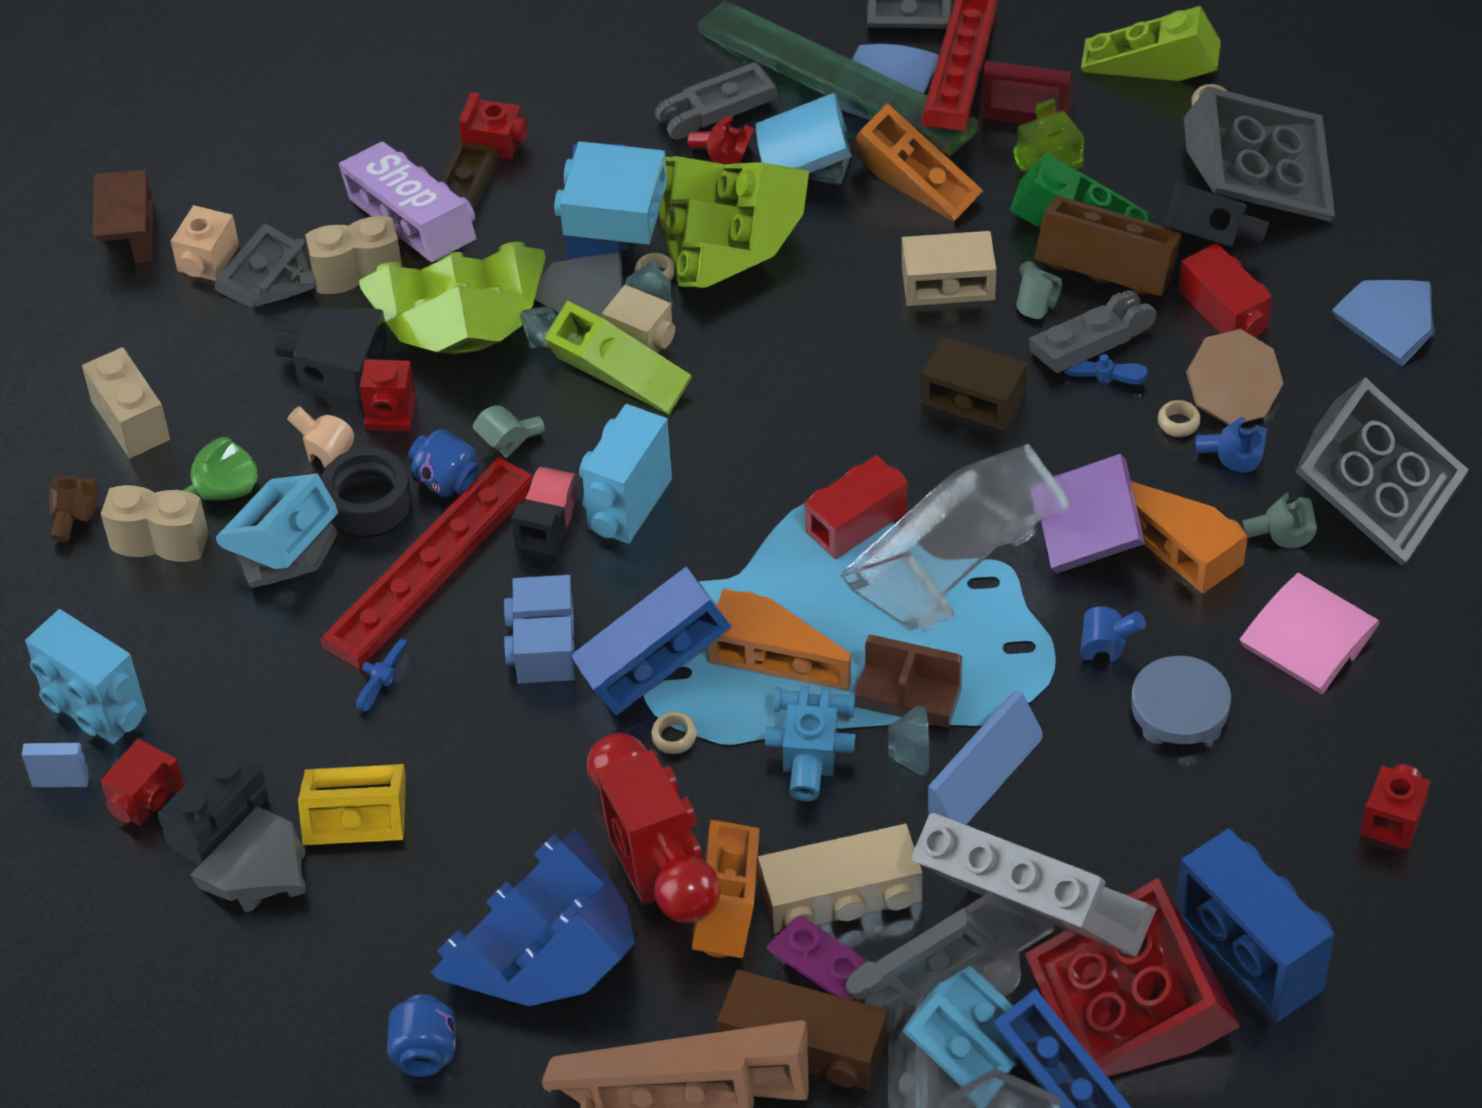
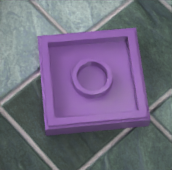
[1033,454,1145,573]

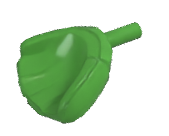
[183,437,258,501]

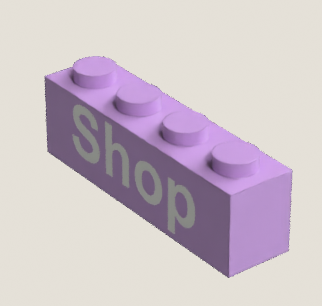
[338,141,476,262]

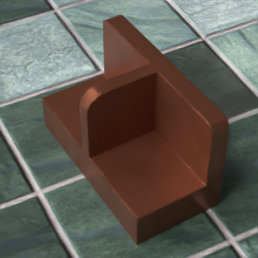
[93,169,153,263]
[855,635,963,728]

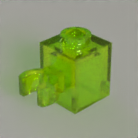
[1014,99,1084,172]

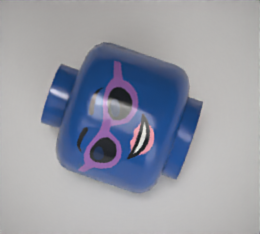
[408,429,480,498]
[387,994,456,1077]

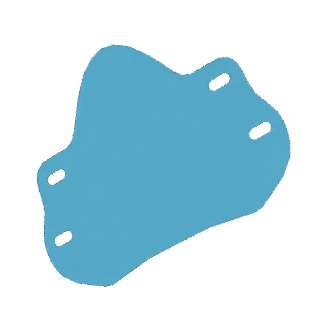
[643,503,1056,745]

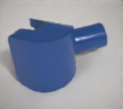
[1195,417,1267,472]
[1080,607,1146,662]

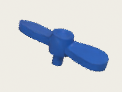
[1063,354,1148,384]
[356,638,408,711]

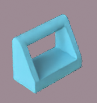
[216,474,339,569]

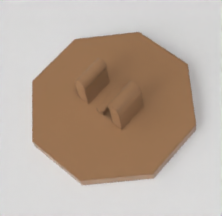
[1186,329,1284,425]

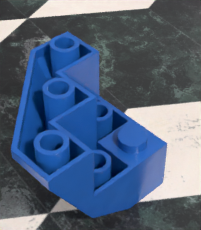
[431,828,635,1006]

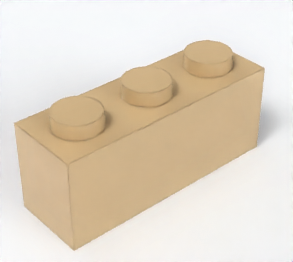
[758,824,923,934]

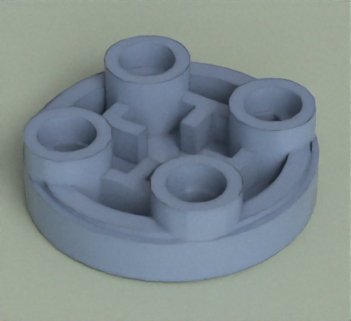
[1131,656,1231,744]

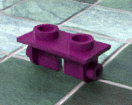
[767,916,867,1003]

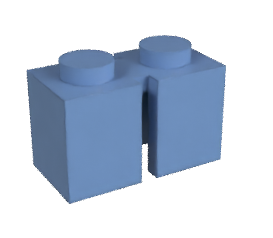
[504,575,575,684]

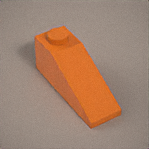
[849,103,983,222]
[1131,481,1247,594]
[708,588,851,691]
[692,819,760,958]

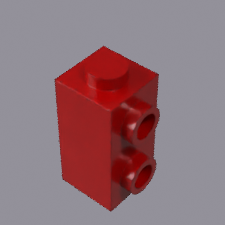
[1178,243,1272,337]
[805,455,908,559]

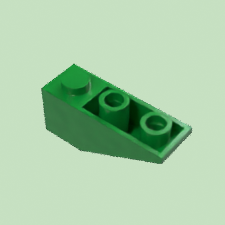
[1010,152,1156,229]

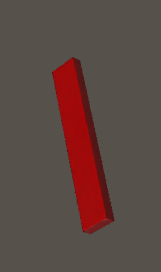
[922,0,998,131]
[321,457,534,669]

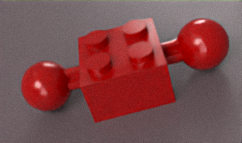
[587,733,721,923]

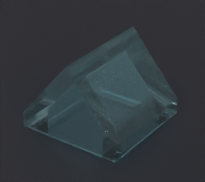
[625,261,673,312]
[888,706,929,775]

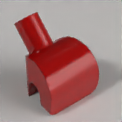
[688,116,754,164]

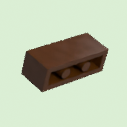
[1034,195,1183,296]
[717,969,888,1090]

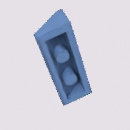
[928,690,1043,825]

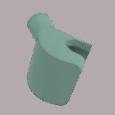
[1016,261,1062,319]
[473,406,544,459]
[1243,493,1317,548]

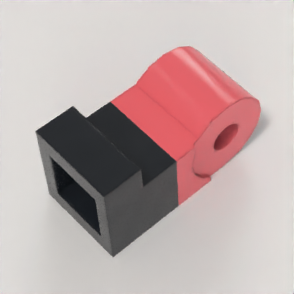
[511,467,579,556]

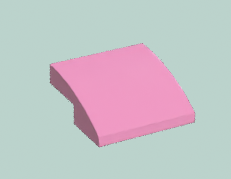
[1240,573,1380,695]

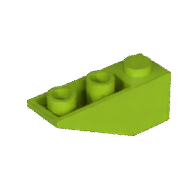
[1081,6,1221,81]
[544,300,692,415]

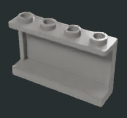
[910,813,1156,957]

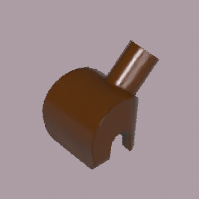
[49,475,98,543]

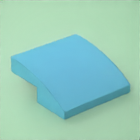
[756,93,852,173]
[903,966,1016,1104]

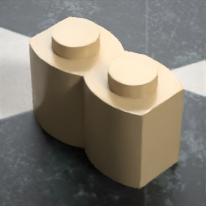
[305,216,402,294]
[101,485,209,562]

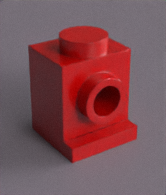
[459,92,528,159]
[360,359,416,431]
[101,739,184,825]
[1360,764,1430,850]

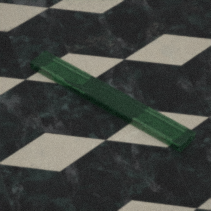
[698,0,979,156]

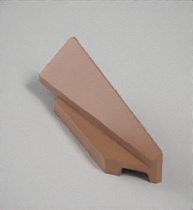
[542,1020,808,1108]

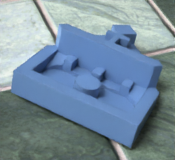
[1332,280,1435,367]

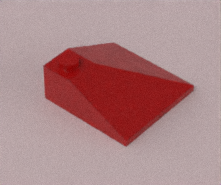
[1025,877,1240,1077]

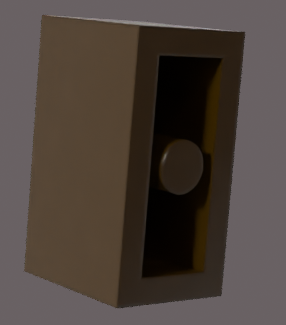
[921,336,1027,431]

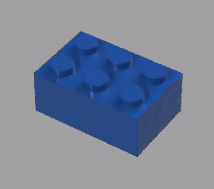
[1176,828,1335,1022]

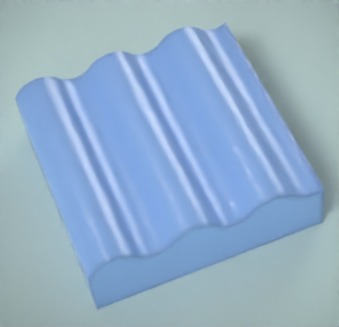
[22,743,89,787]

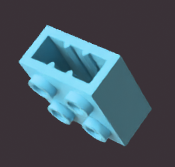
[554,141,667,245]
[579,404,672,544]
[25,609,147,744]

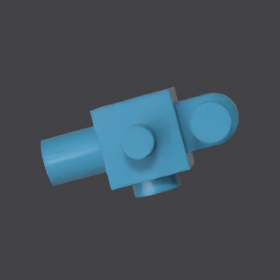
[765,686,856,801]

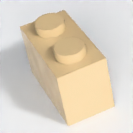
[902,231,996,306]
[82,347,170,459]

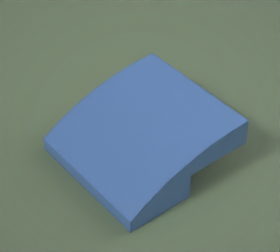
[835,44,939,123]

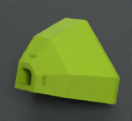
[658,156,809,288]
[359,242,546,354]

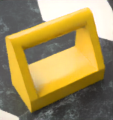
[298,764,406,845]

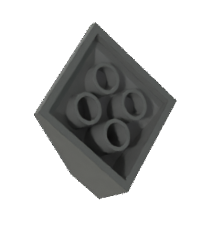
[1184,86,1335,222]
[1295,377,1469,565]

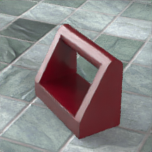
[982,60,1074,130]

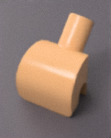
[287,406,354,468]

